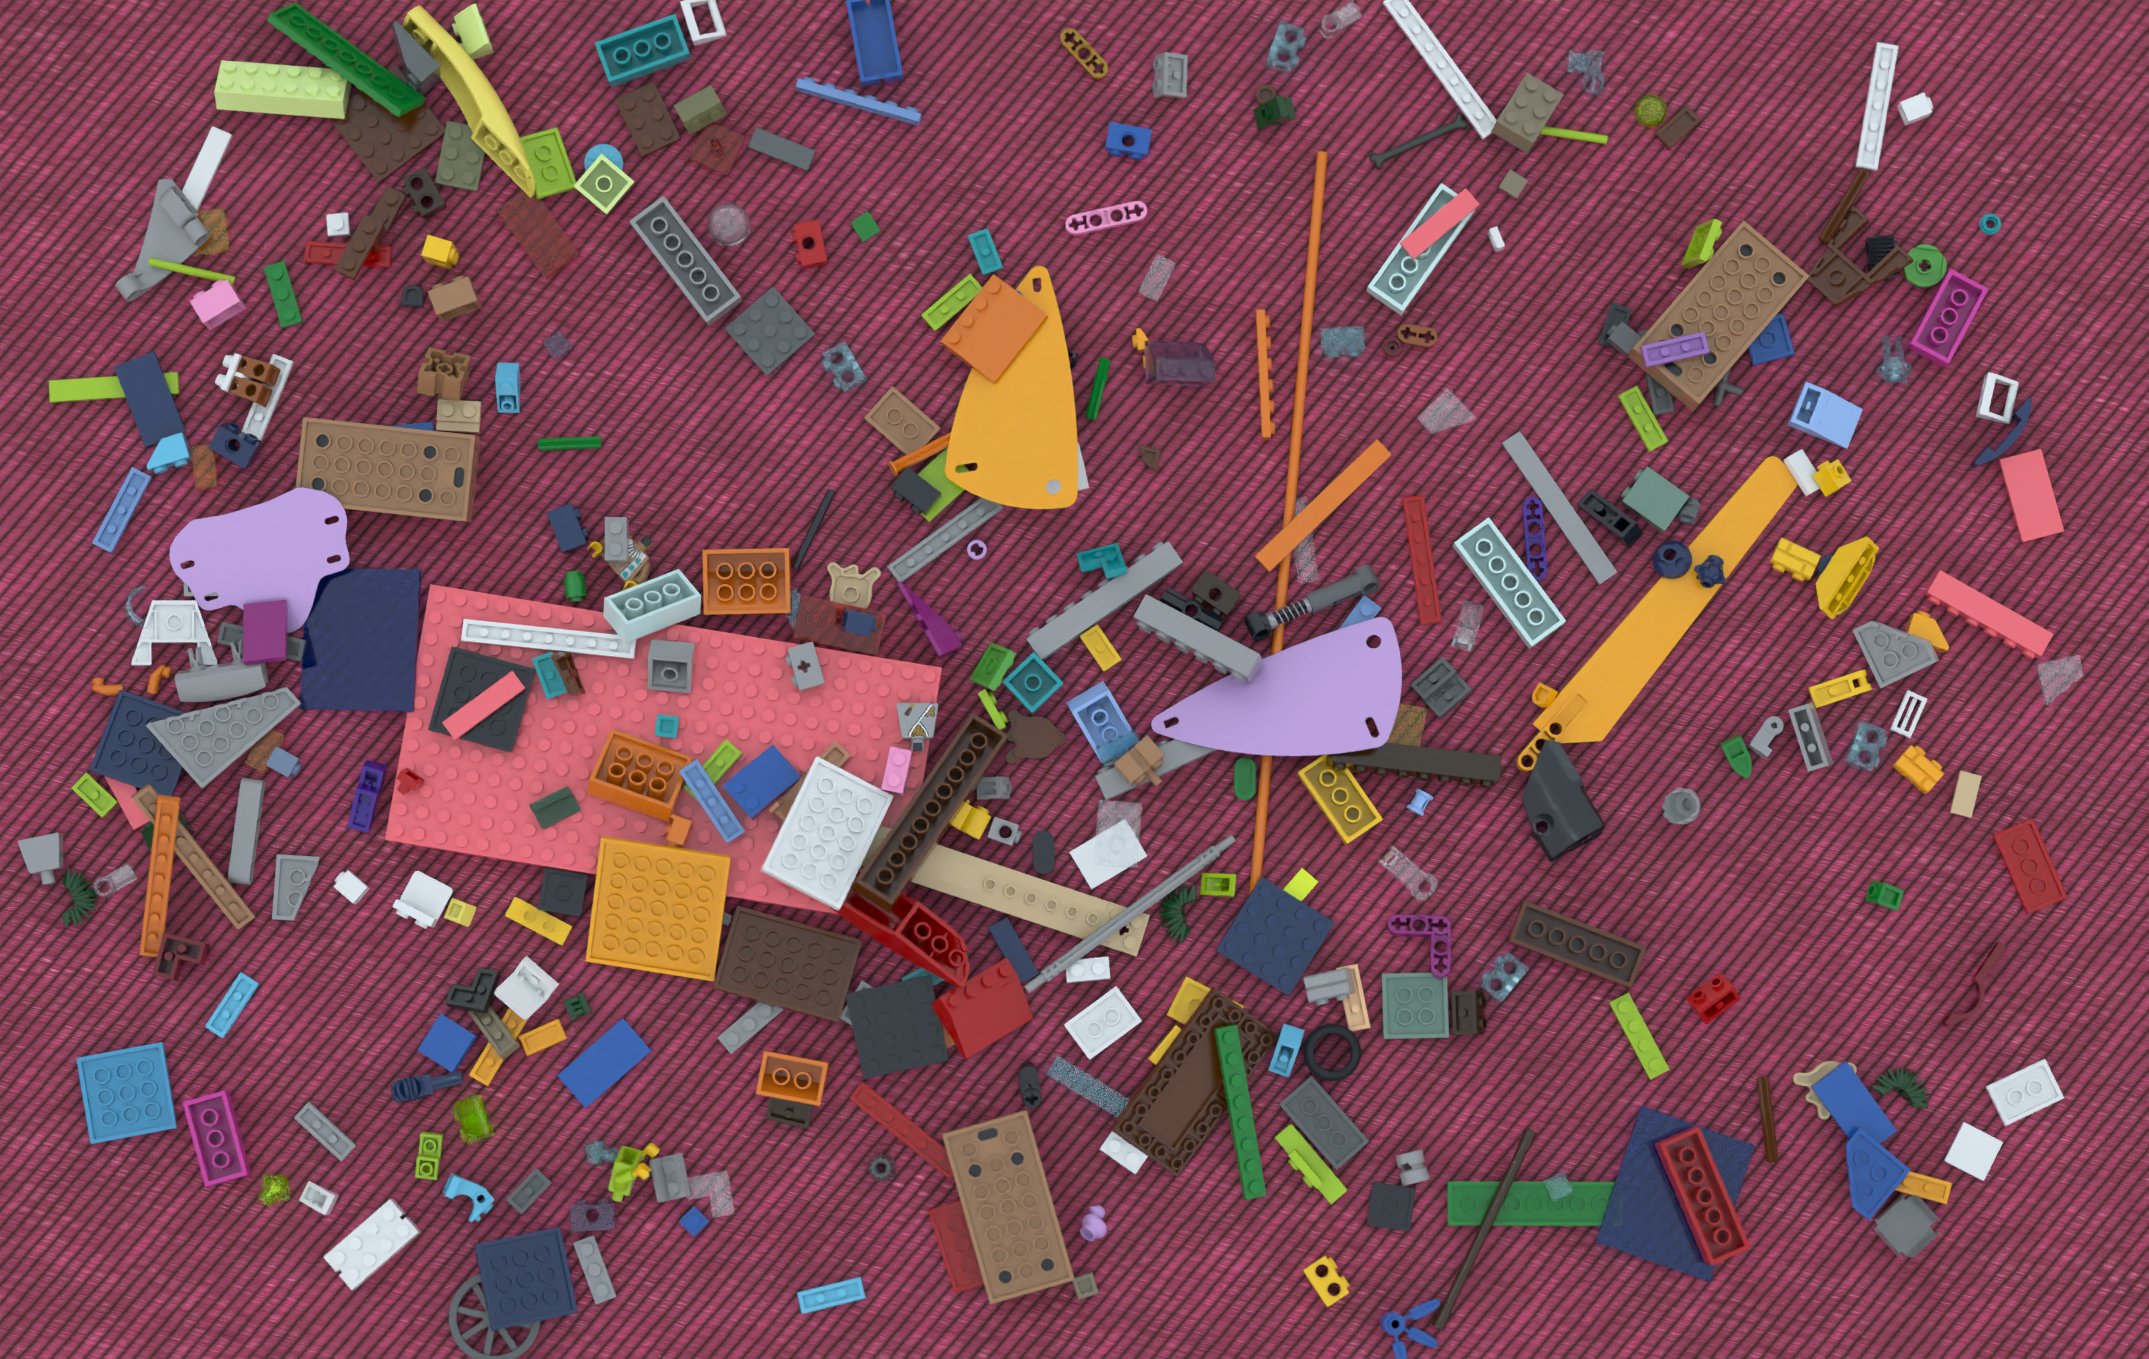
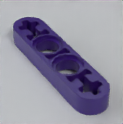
[1522,497,1547,581]

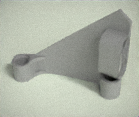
[115,179,211,302]

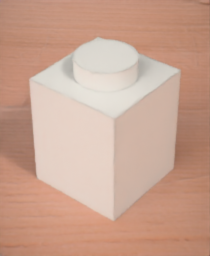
[1897,93,1933,126]
[334,870,370,904]

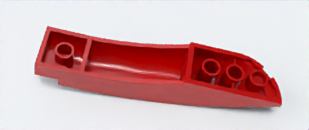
[827,867,970,988]

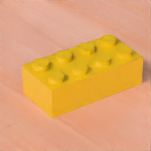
[1297,754,1383,845]

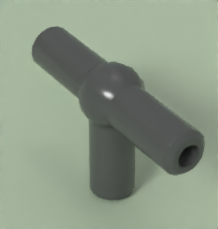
[1713,368,1743,407]

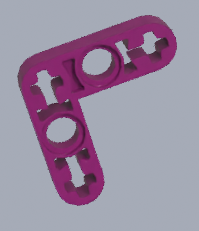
[1387,915,1451,979]

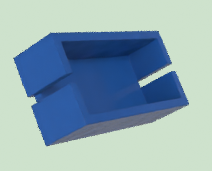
[846,0,904,88]

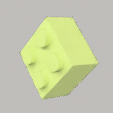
[574,154,634,215]

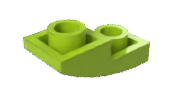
[415,1131,443,1180]

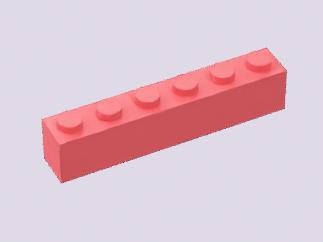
[1924,570,2053,659]

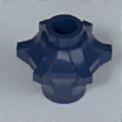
[1694,555,1726,588]

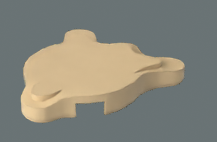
[827,562,881,619]
[1793,1061,1857,1120]

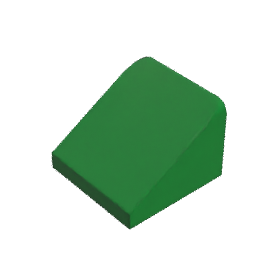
[851,211,881,243]

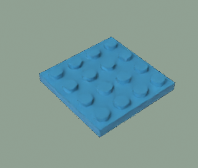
[76,1042,178,1144]

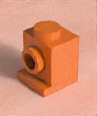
[665,814,693,847]

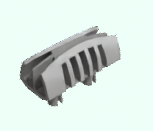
[175,639,268,702]

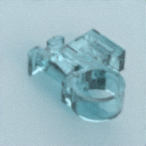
[1567,50,1606,96]

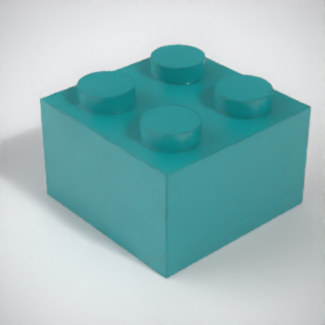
[1002,652,1064,715]

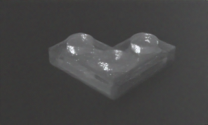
[688,1171,735,1218]

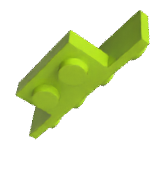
[1275,1124,1347,1204]

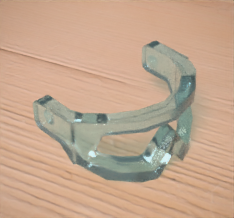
[124,585,146,627]

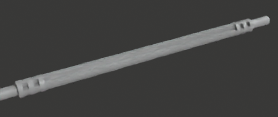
[1024,835,1236,993]

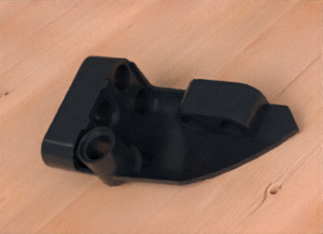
[1521,740,1606,862]

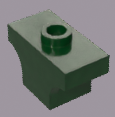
[1253,96,1296,130]

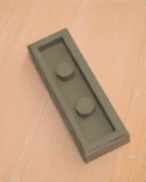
[468,1005,520,1060]

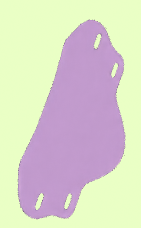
[169,487,350,633]

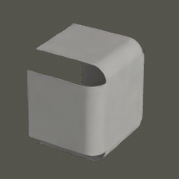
[1874,1195,1941,1257]

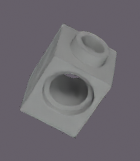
[988,817,1022,847]

